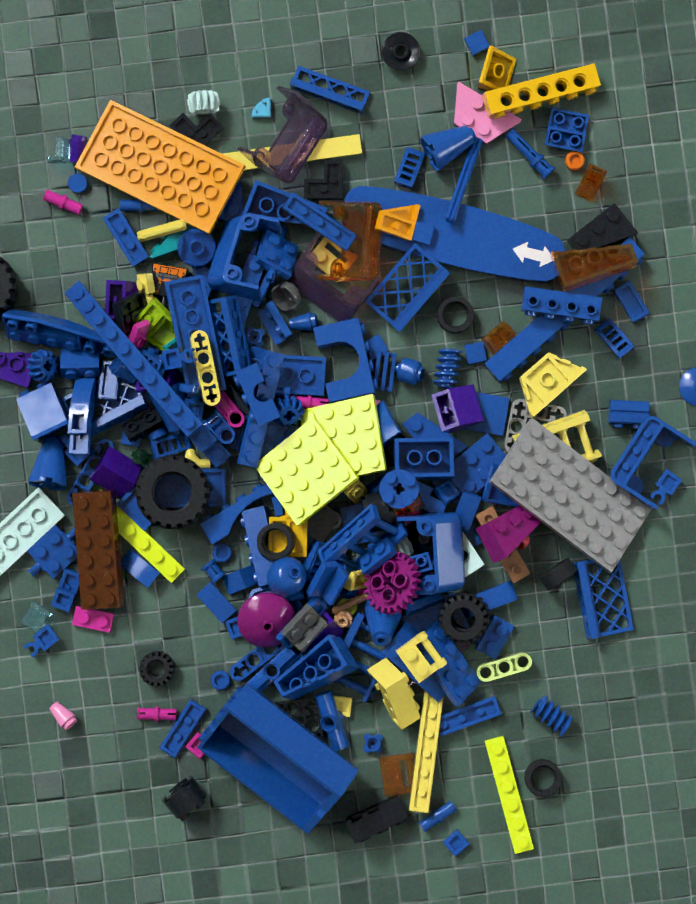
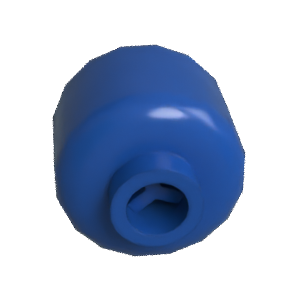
[395,358,425,385]

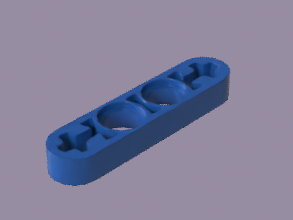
[67,439,115,505]
[230,643,285,681]

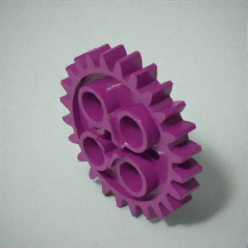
[363,551,422,615]

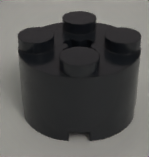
[360,491,396,533]
[162,775,207,821]

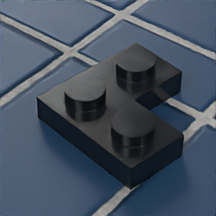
[169,113,224,146]
[304,160,343,200]
[112,290,147,338]

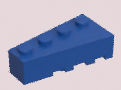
[242,180,329,225]

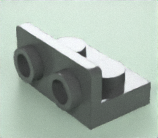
[281,604,328,652]

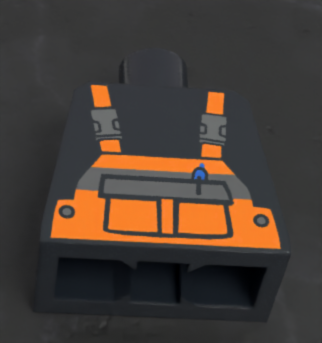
[152,263,190,310]

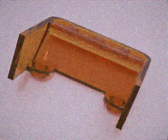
[316,200,382,282]

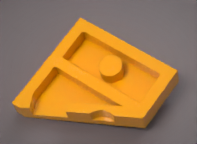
[375,204,421,241]

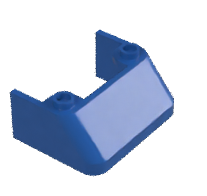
[207,213,282,301]
[610,416,696,510]
[397,512,465,595]

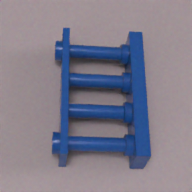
[318,504,408,571]
[328,612,397,703]

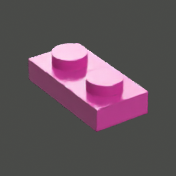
[72,606,115,633]

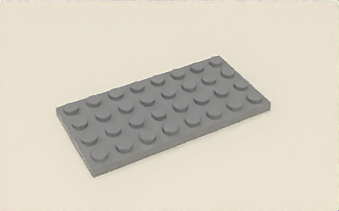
[489,418,651,573]

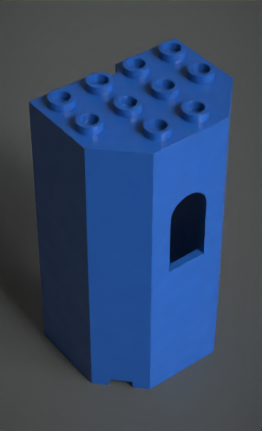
[197,682,359,834]

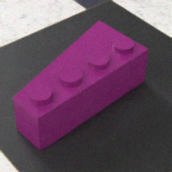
[476,505,541,563]

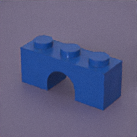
[233,362,280,426]

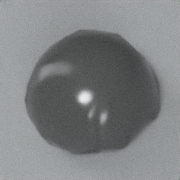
[271,282,301,312]

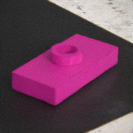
[129,320,151,350]

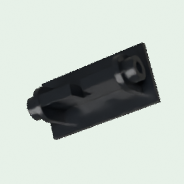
[122,408,164,442]

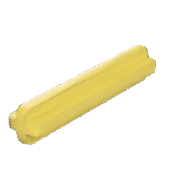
[137,219,187,242]

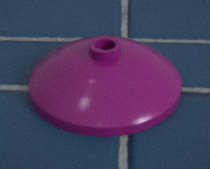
[238,592,295,647]

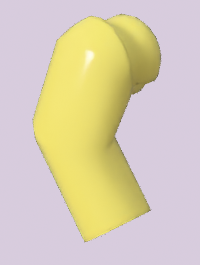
[185,449,211,469]

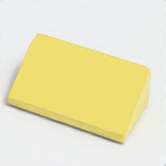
[343,570,368,591]

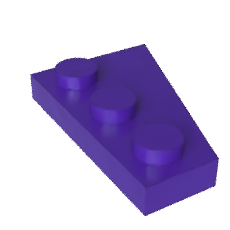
[0,352,33,389]

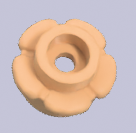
[334,610,353,628]

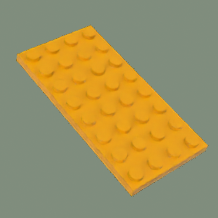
[75,100,245,235]

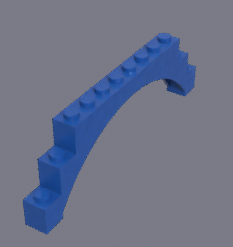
[65,281,232,469]

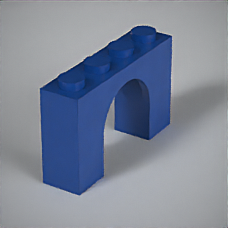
[313,318,378,403]

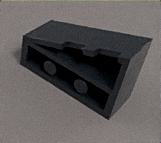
[567,203,638,256]
[345,794,408,844]

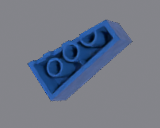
[273,634,360,700]

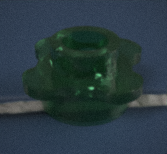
[130,449,151,465]

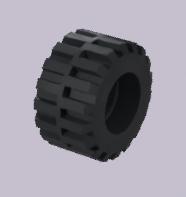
[439,592,490,644]

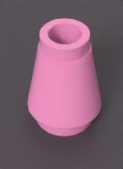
[49,701,77,730]

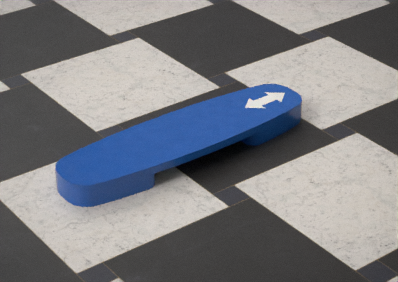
[341,186,565,283]

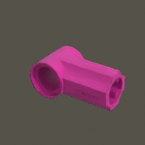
[211,390,244,427]

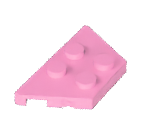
[454,82,522,144]

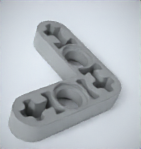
[504,399,567,453]

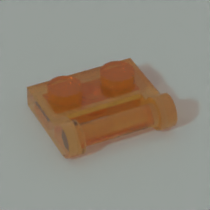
[380,753,415,796]

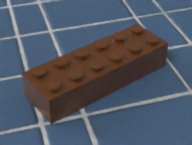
[72,489,124,610]

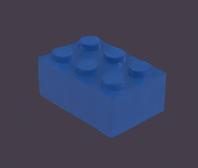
[393,437,454,480]

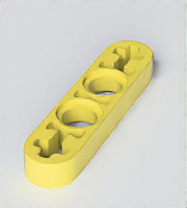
[190,330,220,406]

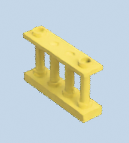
[512,410,602,463]

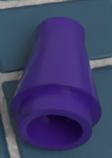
[69,134,88,163]

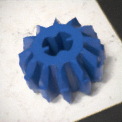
[26,349,60,382]
[274,395,305,428]

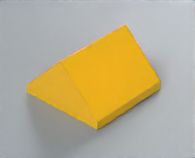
[477,45,516,91]

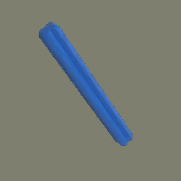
[445,137,483,223]

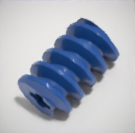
[433,348,463,389]
[529,696,573,737]

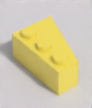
[367,658,421,730]

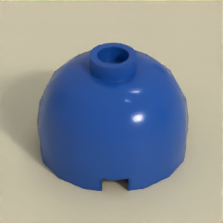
[266,557,307,597]

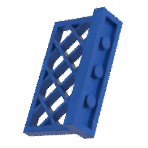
[365,243,450,332]
[60,379,150,437]
[573,559,634,639]

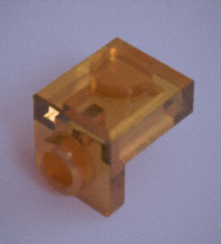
[481,320,516,354]

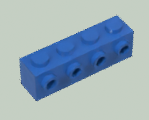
[521,286,602,325]

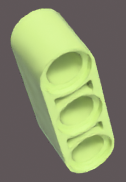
[476,652,532,682]

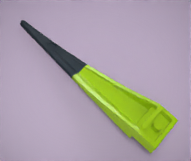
[136,297,250,415]

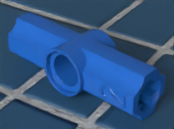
[248,647,300,692]
[315,690,349,751]

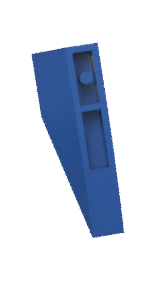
[2,309,118,357]

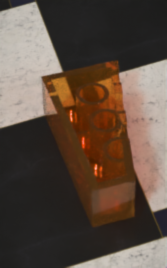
[550,244,638,292]

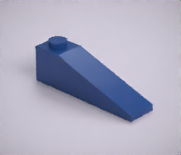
[380,622,446,702]

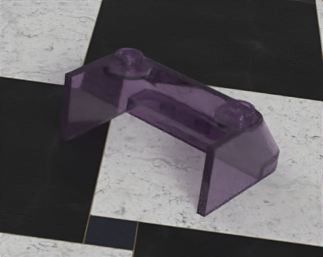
[237,85,328,183]
[288,233,380,322]

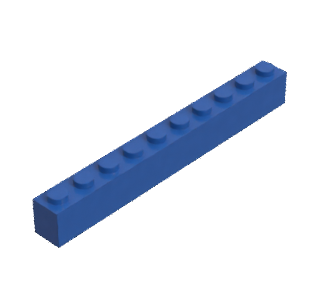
[484,237,645,382]

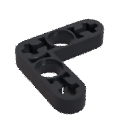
[274,697,324,741]

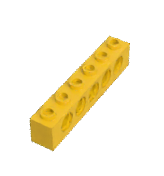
[482,63,601,119]

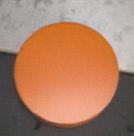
[565,151,585,171]

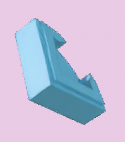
[252,98,271,118]

